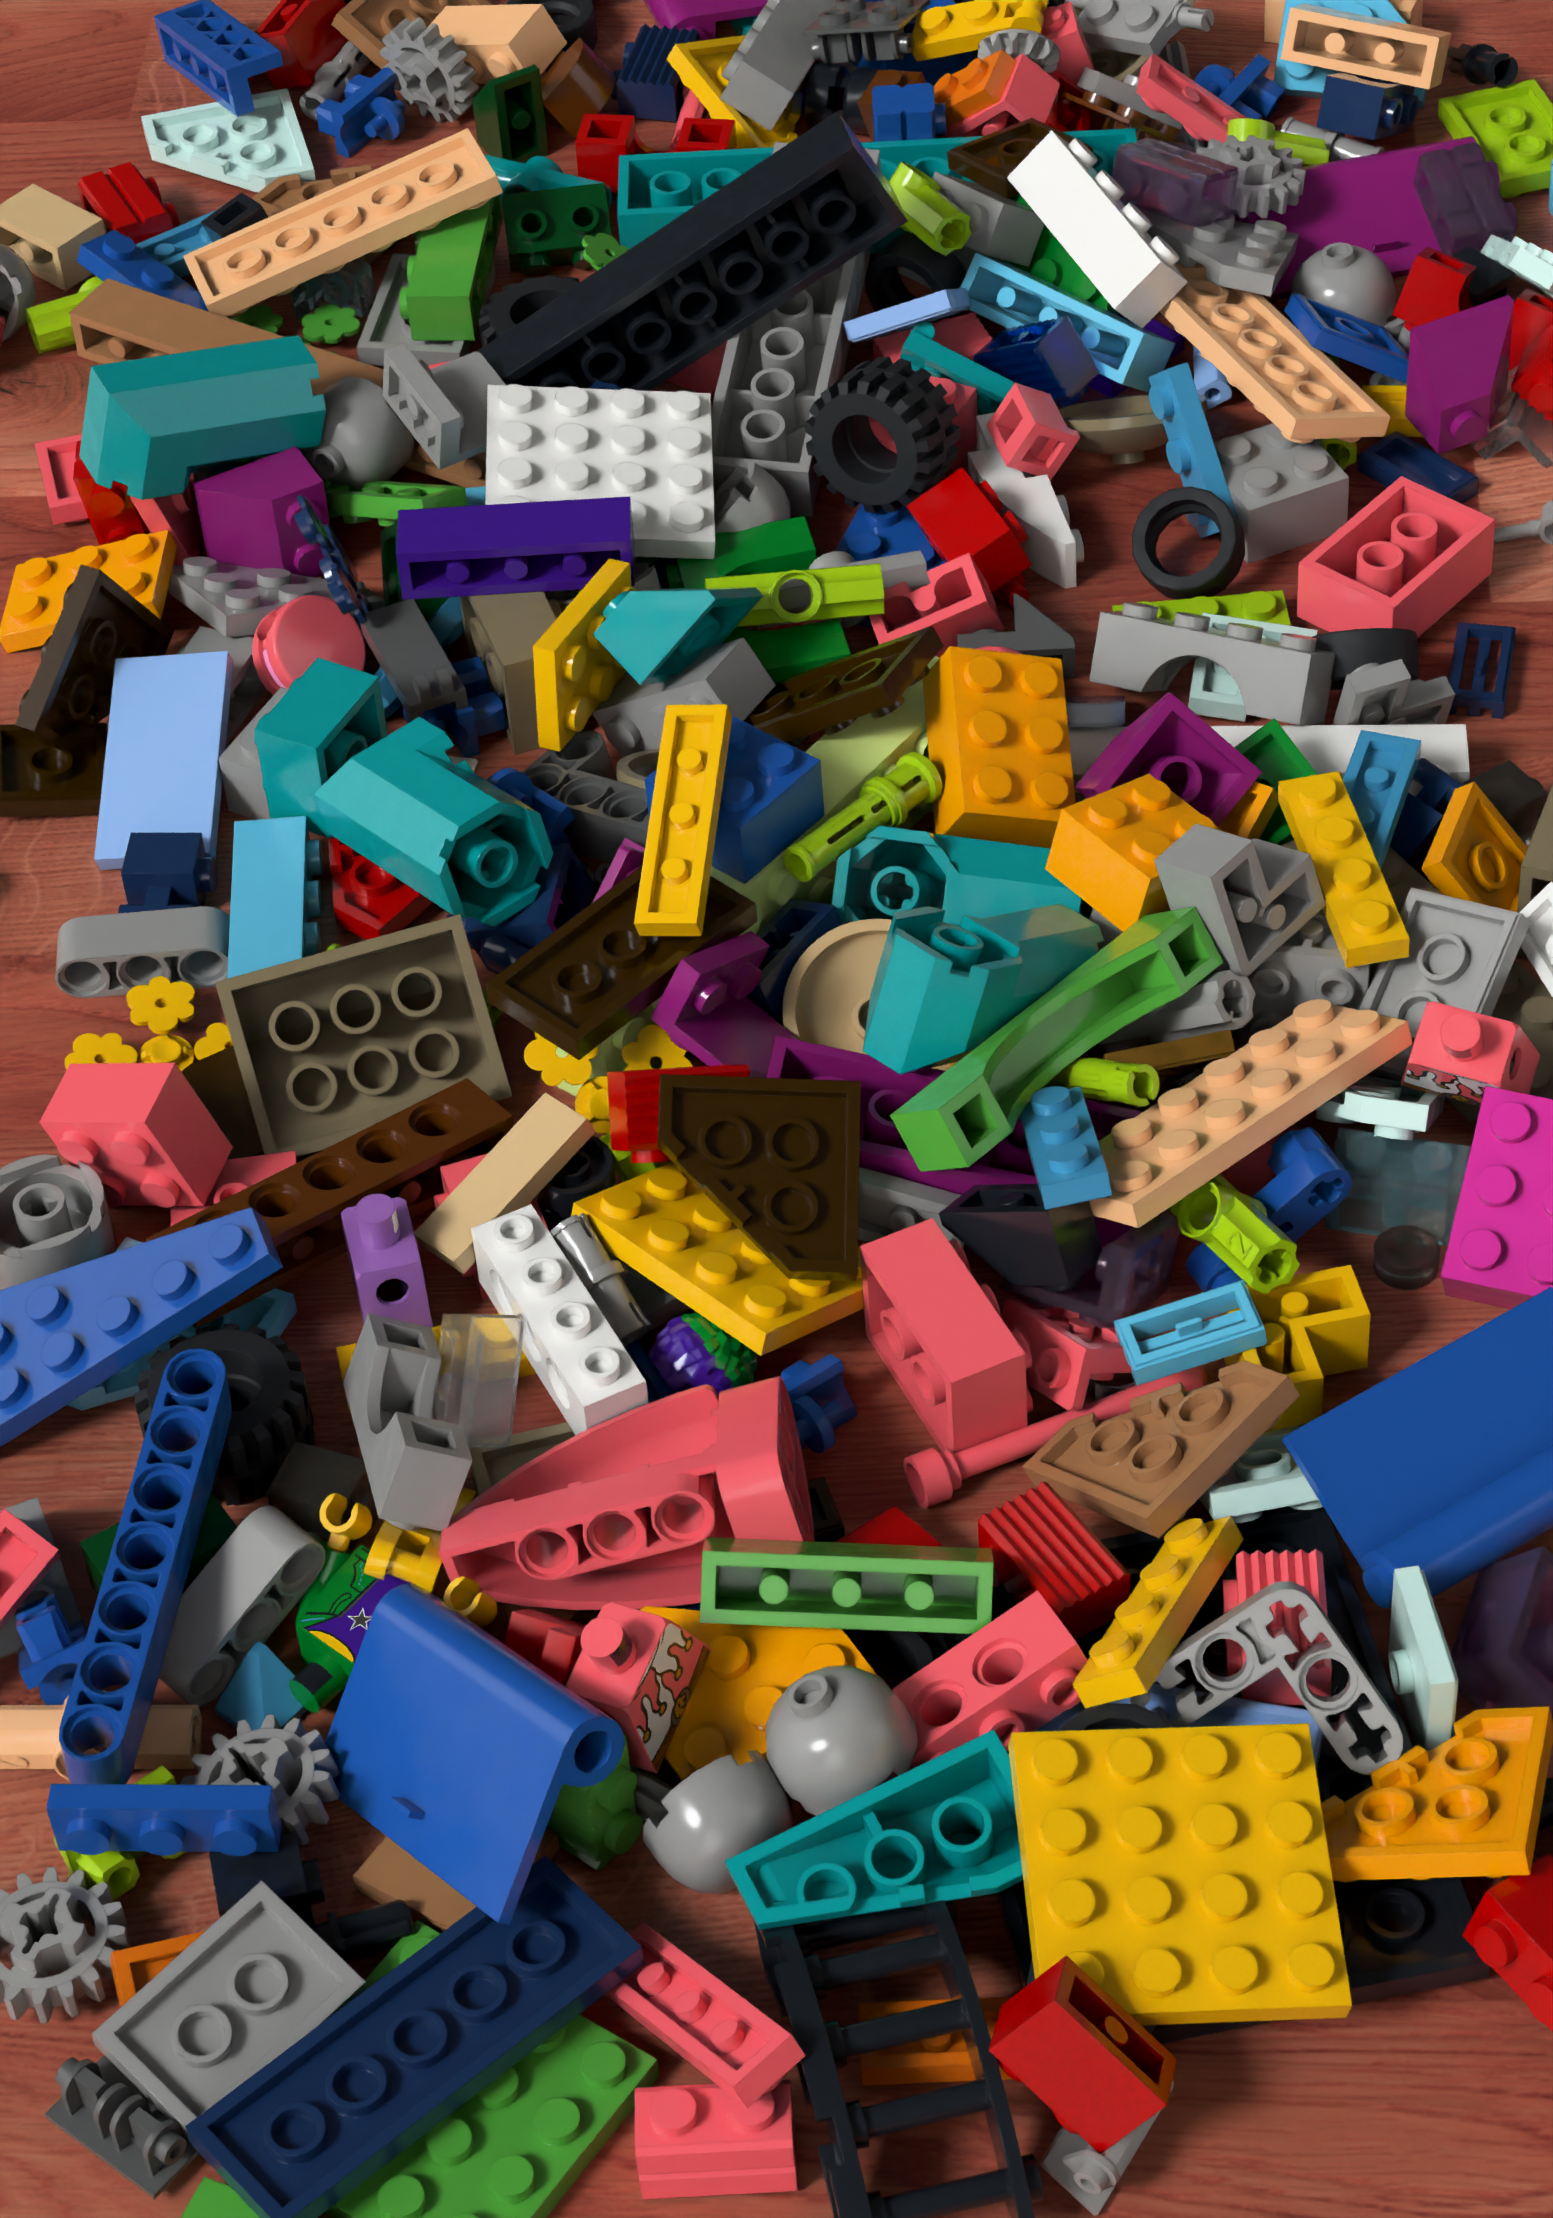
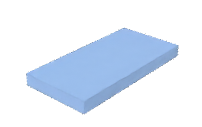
[94,651,233,870]

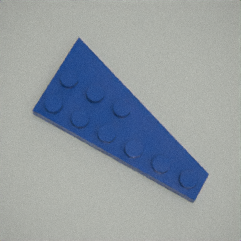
[0,1207,283,1447]

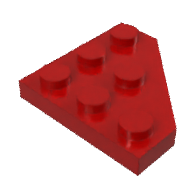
[327,837,434,940]

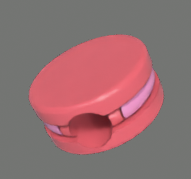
[252,595,366,695]

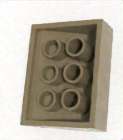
[215,914,512,1157]

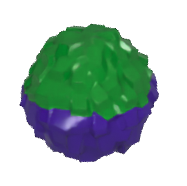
[649,1312,757,1398]

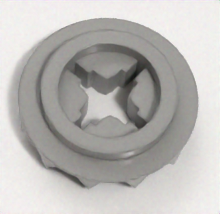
[978,29,1060,73]

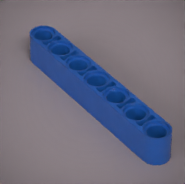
[59,1348,232,1784]

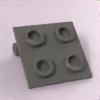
[803,0,931,64]
[45,2055,200,2200]

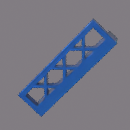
[154,0,283,117]

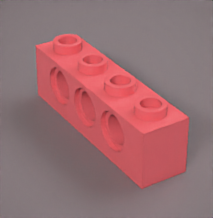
[876,1590,1087,1787]

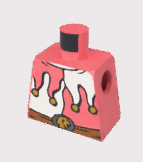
[1401,1002,1541,1107]
[566,1602,711,1773]

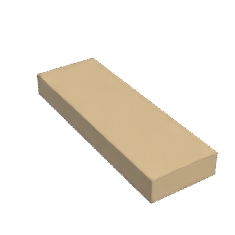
[414,1092,596,1274]

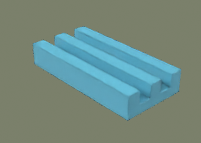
[1113,1280,1267,1386]

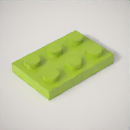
[1438,79,1553,199]

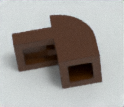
[541,38,616,138]

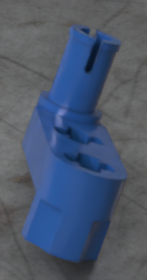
[1186,1127,1352,1292]

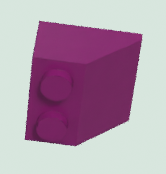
[193,446,331,578]

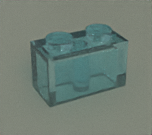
[1325,1128,1470,1246]

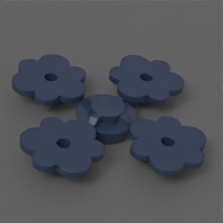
[294,494,373,638]

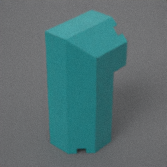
[79,335,326,500]
[314,717,554,927]
[831,826,1093,926]
[863,903,1104,1075]

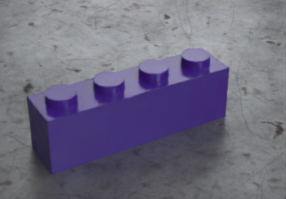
[396,496,635,600]

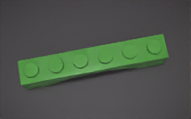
[890,907,1223,1172]

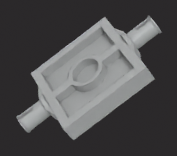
[1065,0,1214,57]

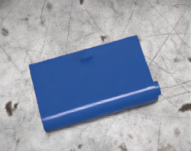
[1282,1287,1553,1609]
[325,1584,625,1925]

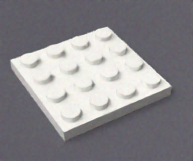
[485,384,715,559]

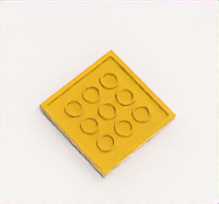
[571,1162,869,1356]
[1008,1723,1352,2026]

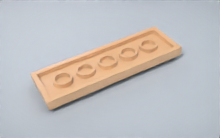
[183,128,503,317]
[1159,263,1391,444]
[1089,999,1413,1228]

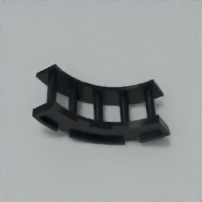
[753,1900,1044,2218]

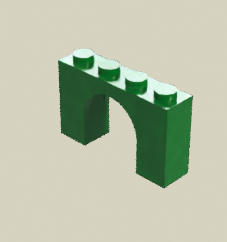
[664,516,851,683]

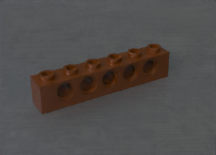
[146,1078,514,1329]

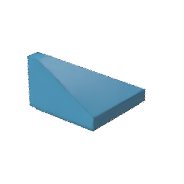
[215,1641,307,1730]

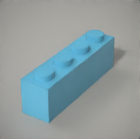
[960,252,1175,392]
[227,816,324,979]

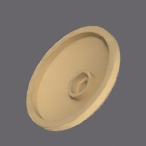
[782,919,952,1071]

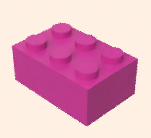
[1440,1086,1553,1309]

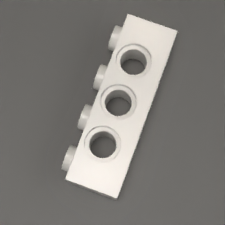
[471,1204,649,1436]

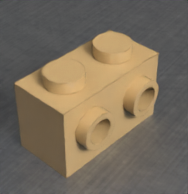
[0,184,107,291]

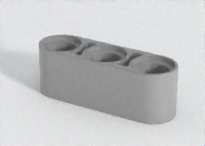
[55,906,230,998]
[159,1505,325,1707]

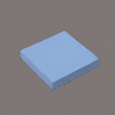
[843,288,972,343]

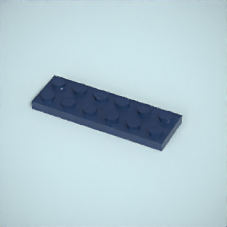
[185,1855,644,2218]

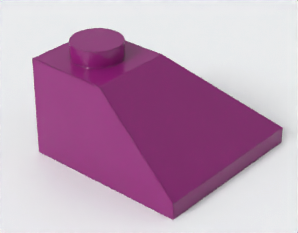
[1405,295,1514,454]
[1075,693,1262,827]

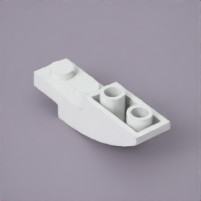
[968,413,1085,588]

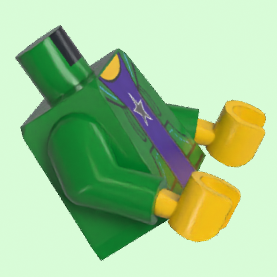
[289,1493,497,1713]

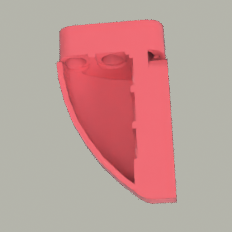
[439,1376,815,1610]

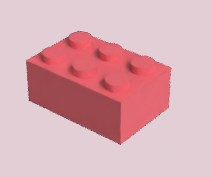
[1297,476,1496,638]
[860,1218,1033,1454]

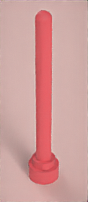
[903,1366,1207,1509]

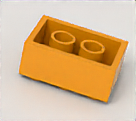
[922,646,1076,849]

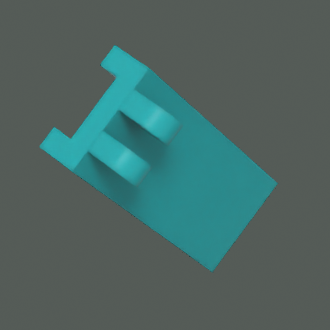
[899,321,1015,415]

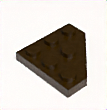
[15,564,174,750]
[657,1074,861,1281]

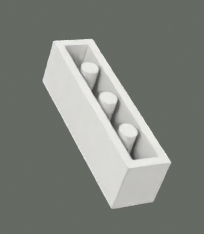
[1007,130,1188,329]

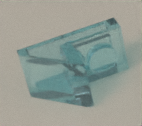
[291,259,375,320]

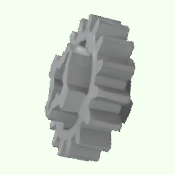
[380,17,479,123]
[1189,135,1306,218]
[181,1715,340,1845]
[0,1867,131,2023]

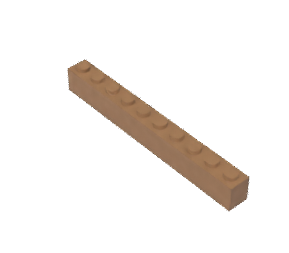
[69,278,486,488]

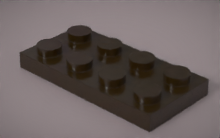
[744,626,944,747]
[486,866,757,1060]

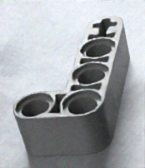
[523,730,649,863]

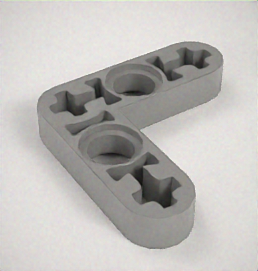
[1130,1581,1403,1775]

